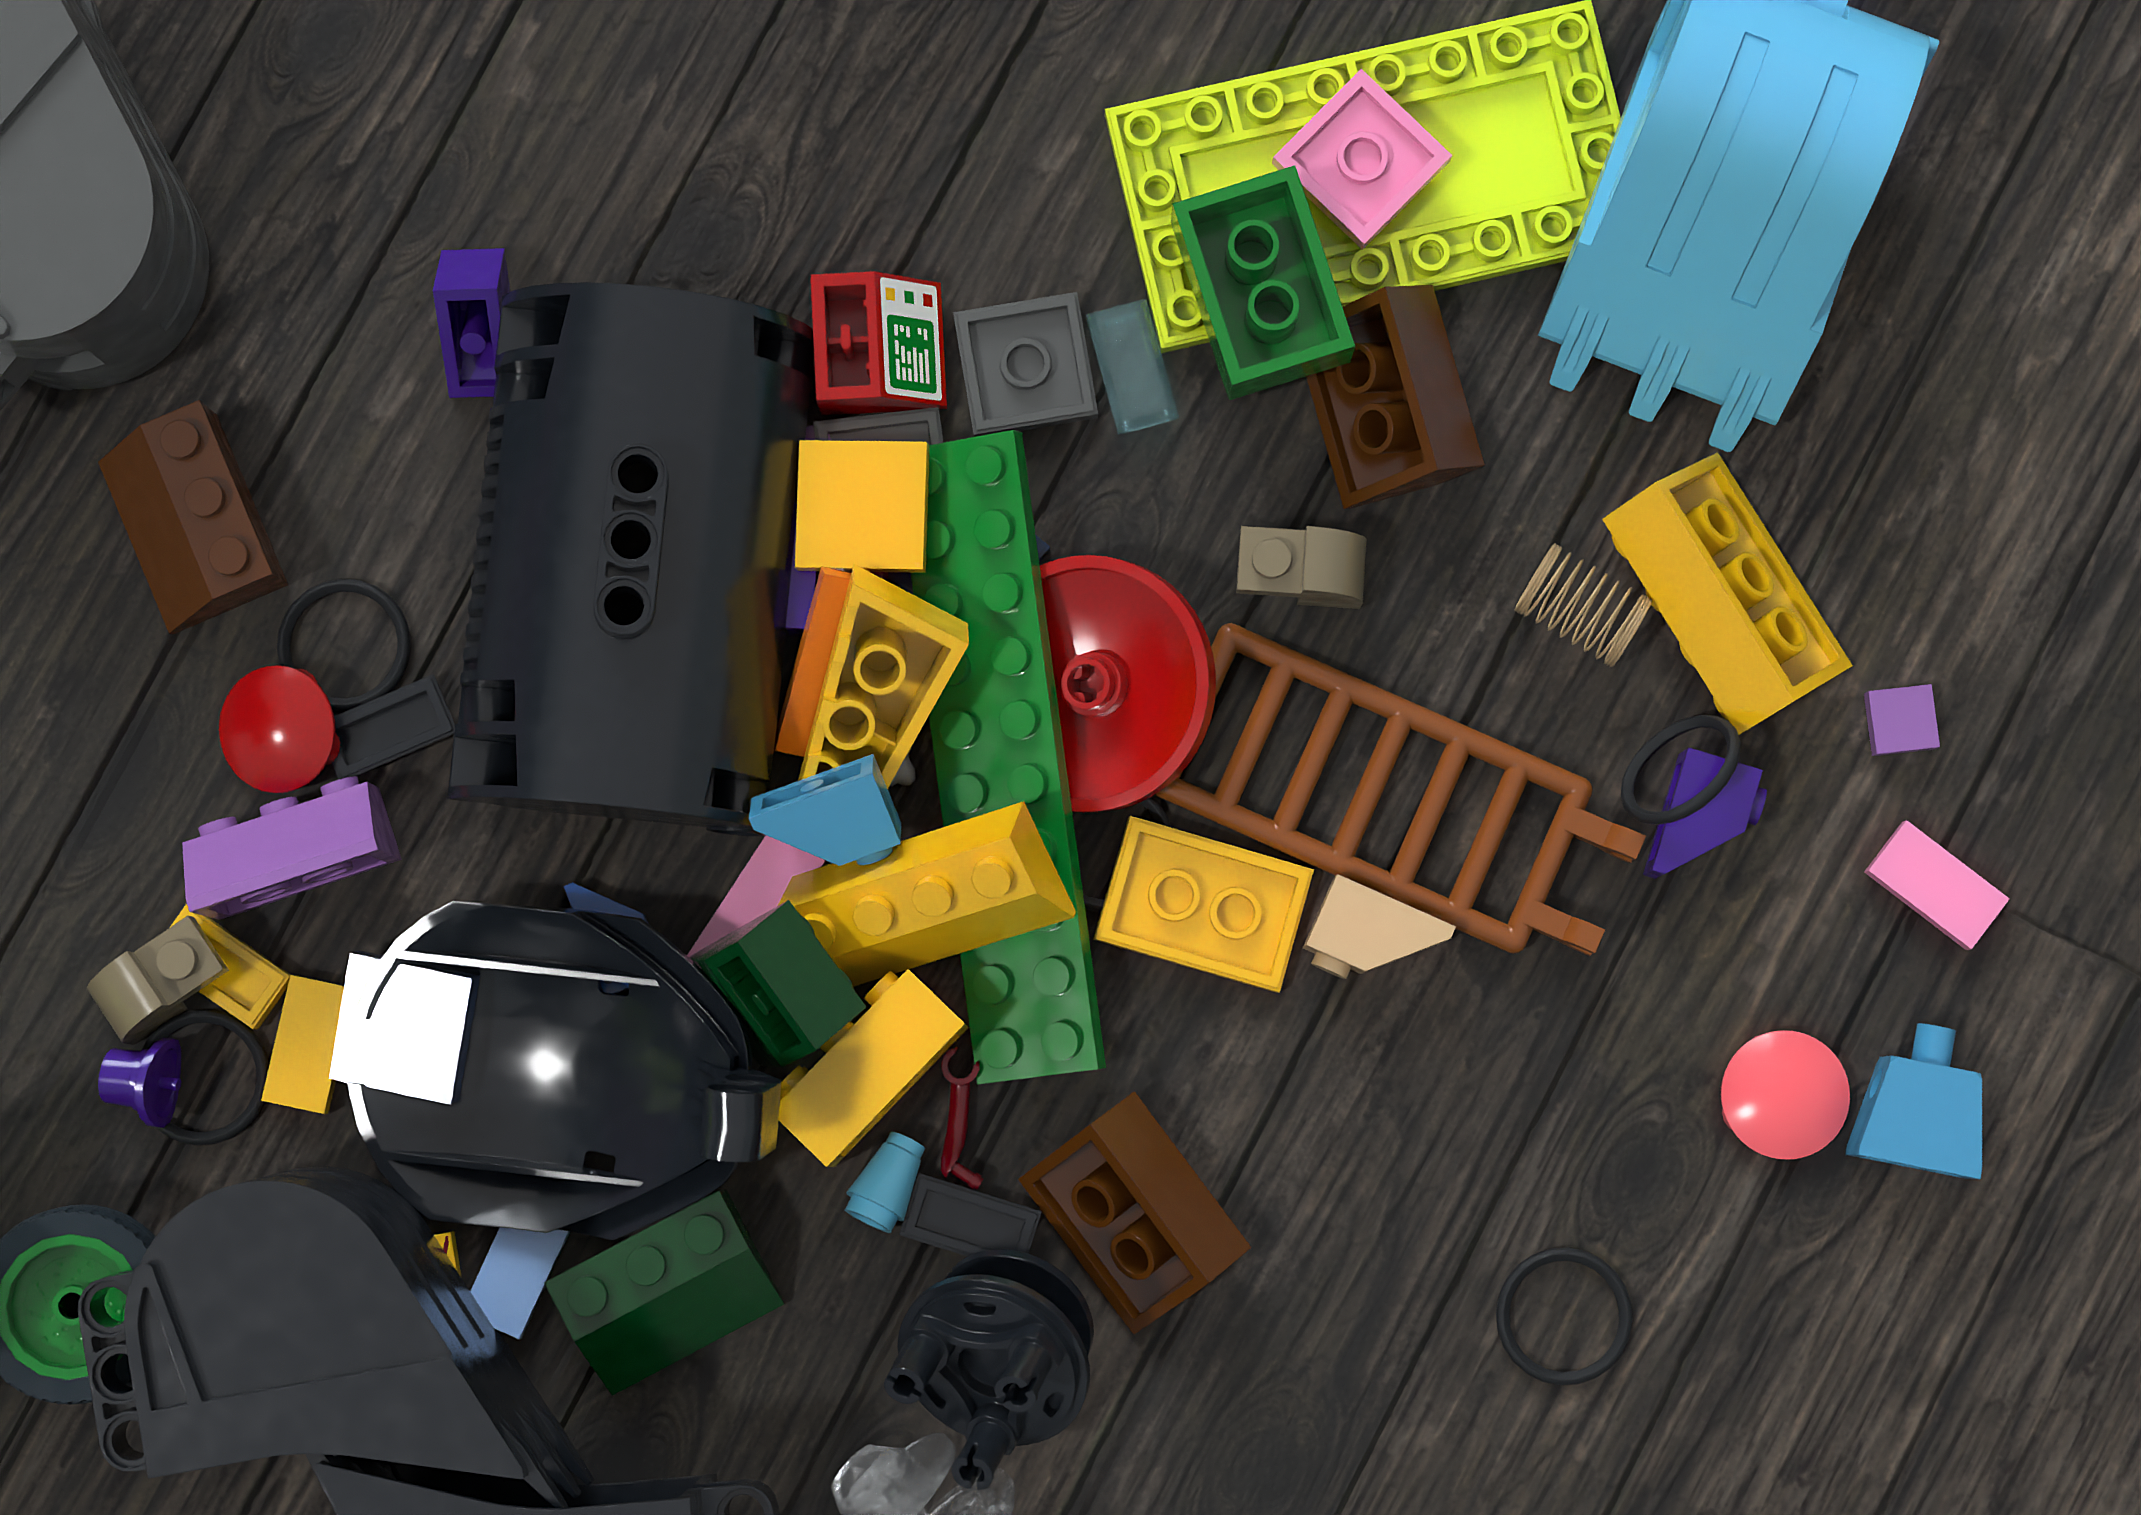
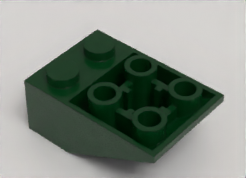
[689,900,866,1067]

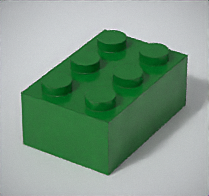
[1171,165,1355,400]

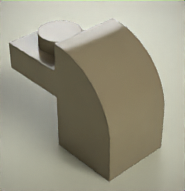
[1236,526,1367,609]
[87,916,229,1045]

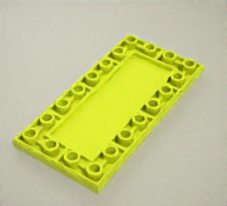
[1105,0,1621,353]

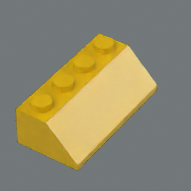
[1602,452,1853,735]
[777,801,1076,986]

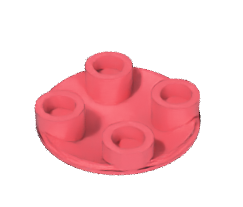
[1721,1030,1850,1160]

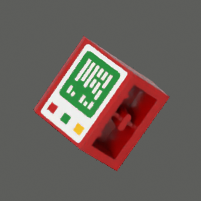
[811,271,947,415]

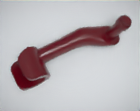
[941,1047,983,1190]

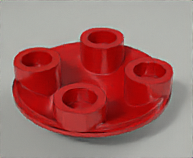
[219,666,340,793]

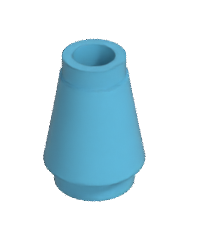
[845,1131,925,1233]

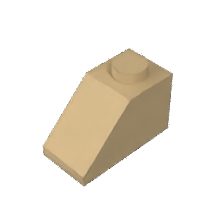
[1303,874,1456,979]

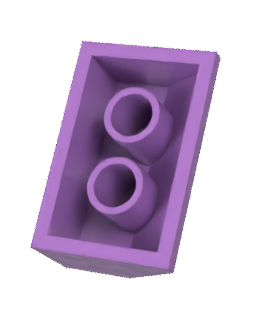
[182,776,402,920]

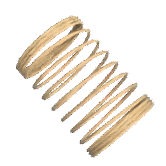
[1514,543,1652,667]

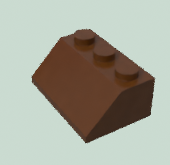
[1306,285,1485,509]
[98,400,288,635]
[1018,1091,1252,1334]

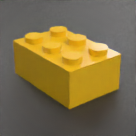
[778,969,969,1167]

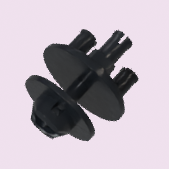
[884,1249,1094,1490]

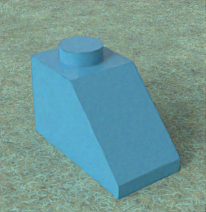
[749,754,901,866]

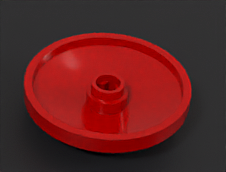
[1040,555,1216,812]

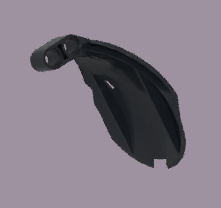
[347,901,782,1240]

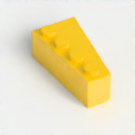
[798,564,969,789]

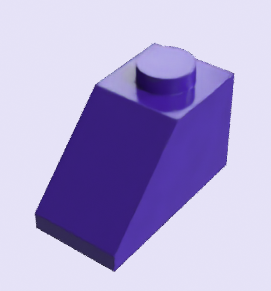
[433,248,510,398]
[1643,747,1767,878]

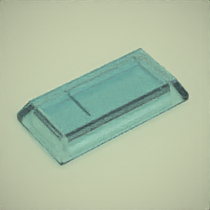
[1085,299,1179,435]

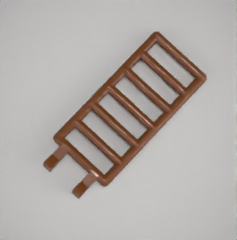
[1155,623,1646,956]

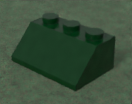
[544,1189,785,1395]

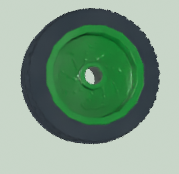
[0,1204,156,1405]

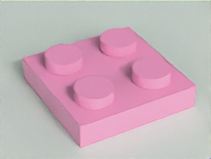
[1272,69,1452,250]

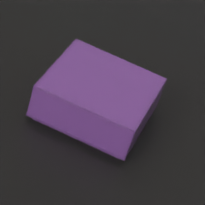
[1864,684,1940,756]

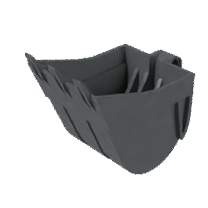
[0,0,209,411]

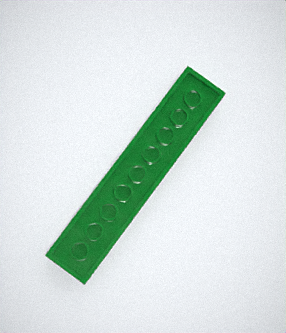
[910,430,1106,1084]

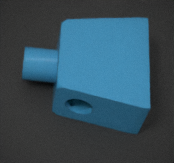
[1845,1023,1982,1179]

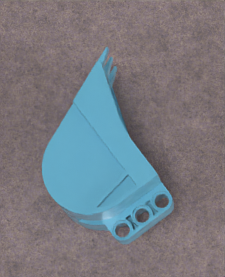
[1538,0,1939,452]

